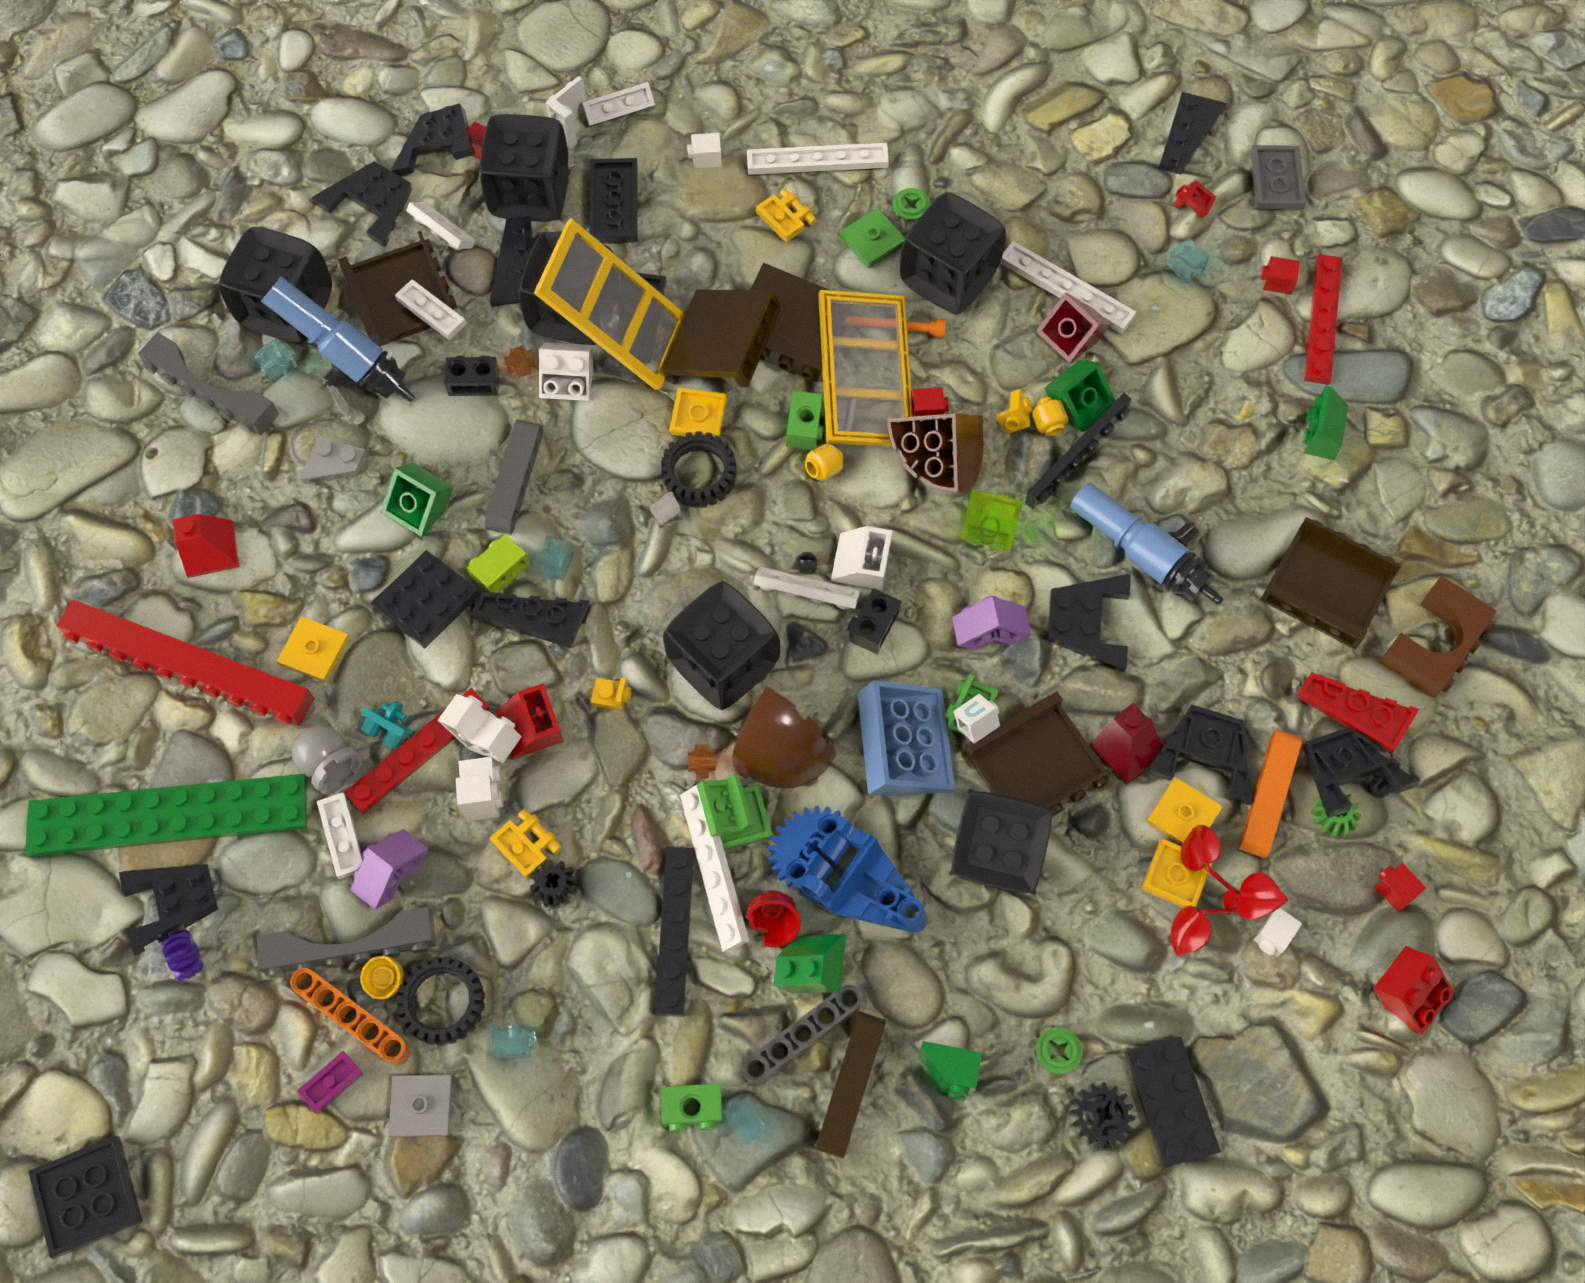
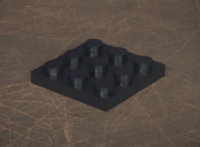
[370,550,481,649]
[28,1135,143,1259]

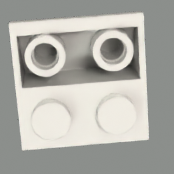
[539,342,593,401]
[831,526,892,590]

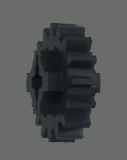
[1069,1082,1135,1150]

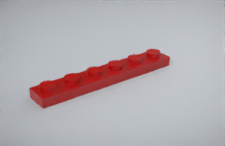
[1304,254,1342,385]
[344,688,490,815]

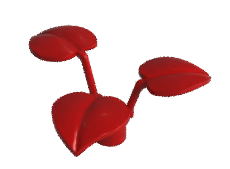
[1170,825,1288,957]

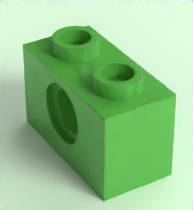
[786,391,825,450]
[661,1083,723,1132]

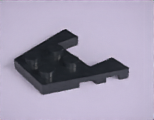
[391,103,475,176]
[312,161,413,247]
[1047,574,1131,672]
[1147,704,1254,806]
[1303,726,1420,818]
[119,864,219,956]

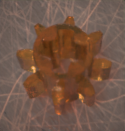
[504,345,536,378]
[688,744,716,779]

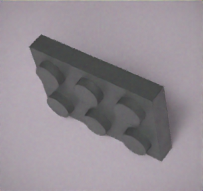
[1250,145,1306,209]

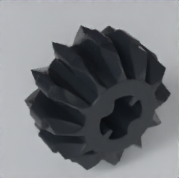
[530,860,578,909]

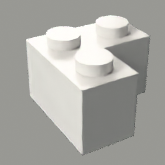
[438,694,522,763]
[456,757,504,821]

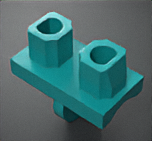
[361,701,415,749]

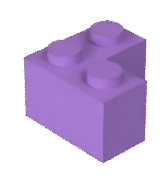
[952,596,1032,650]
[350,829,429,910]

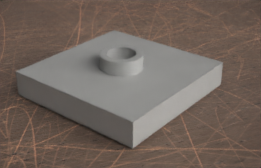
[388,1075,453,1137]

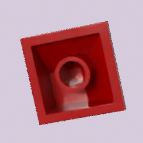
[173,514,240,578]

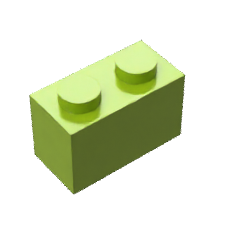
[467,534,530,593]

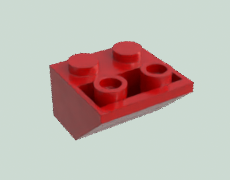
[496,683,564,760]
[1373,946,1454,1035]

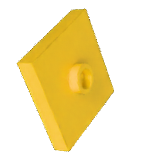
[669,387,727,438]
[276,616,350,683]
[1146,777,1223,845]
[1140,838,1213,908]

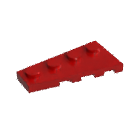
[1296,672,1419,754]

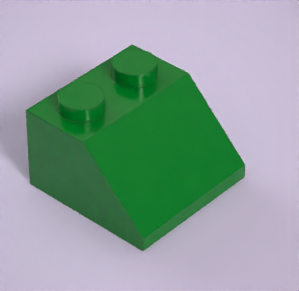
[1044,360,1116,432]
[381,462,453,537]
[773,934,846,994]
[918,1041,982,1101]

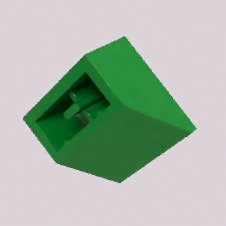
[1302,385,1349,460]

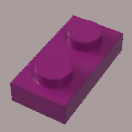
[297,1050,364,1114]

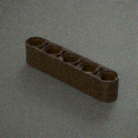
[816,1011,886,1159]

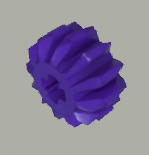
[161,929,204,981]

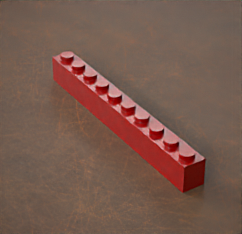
[56,599,315,726]

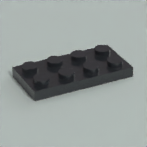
[589,158,638,243]
[1124,1036,1221,1169]

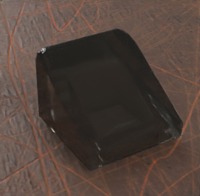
[649,491,683,529]

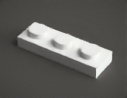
[581,82,655,126]
[406,202,476,250]
[395,279,466,340]
[317,792,363,880]

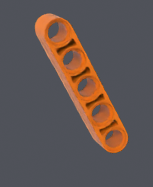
[1238,729,1302,859]
[290,968,411,1066]

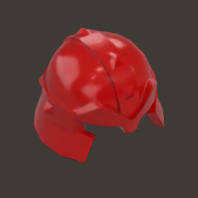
[745,890,801,948]

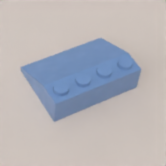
[858,681,955,796]

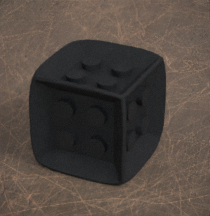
[480,114,568,222]
[900,192,1006,314]
[219,227,332,343]
[519,232,618,345]
[663,581,780,710]
[949,788,1055,895]

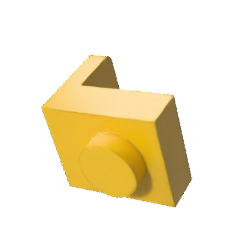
[996,389,1033,434]

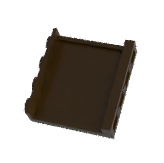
[338,231,458,346]
[750,262,852,382]
[662,289,781,387]
[1260,517,1402,650]
[964,691,1113,817]

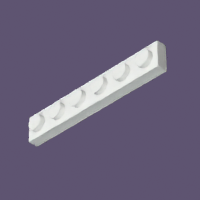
[747,143,889,175]
[1000,241,1136,334]
[680,784,749,952]

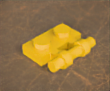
[756,188,817,242]
[489,809,562,879]

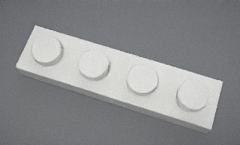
[753,566,861,609]

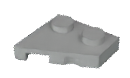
[299,437,367,484]

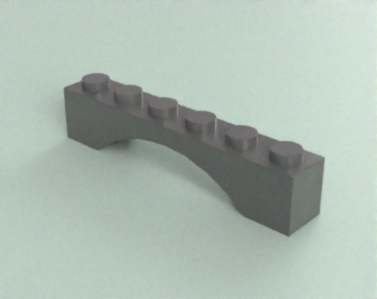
[138,332,279,436]
[257,907,436,978]

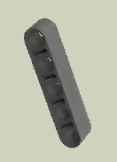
[485,420,543,535]
[743,985,862,1086]

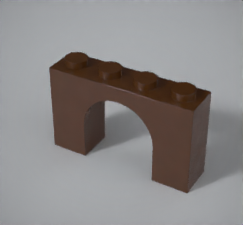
[1380,575,1497,698]

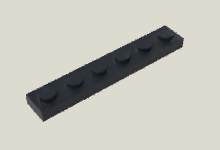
[1025,393,1132,509]
[655,847,695,1017]

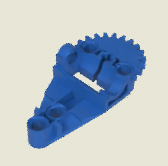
[768,806,928,932]

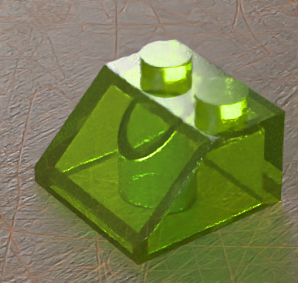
[961,489,1023,551]

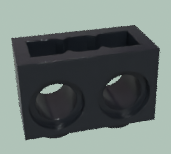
[444,355,500,396]
[847,588,902,654]

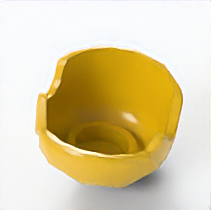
[360,956,404,1000]

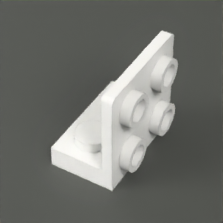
[545,76,586,149]

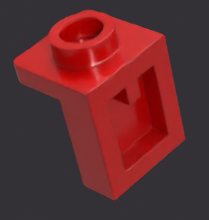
[1173,180,1216,218]

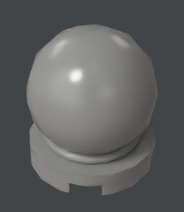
[292,725,363,795]

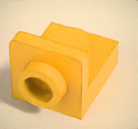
[591,677,632,711]

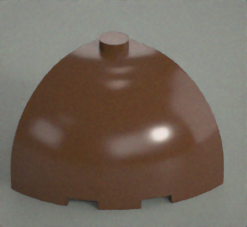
[887,413,984,492]
[732,686,836,788]

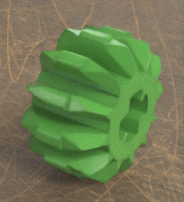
[1311,794,1361,838]

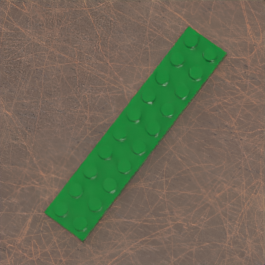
[25,774,307,857]

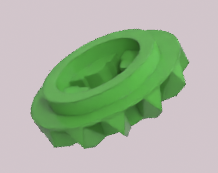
[893,188,931,223]
[1036,1027,1083,1074]

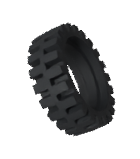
[661,431,737,508]
[396,956,485,1046]

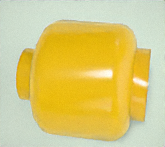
[1032,397,1069,437]
[805,444,843,481]

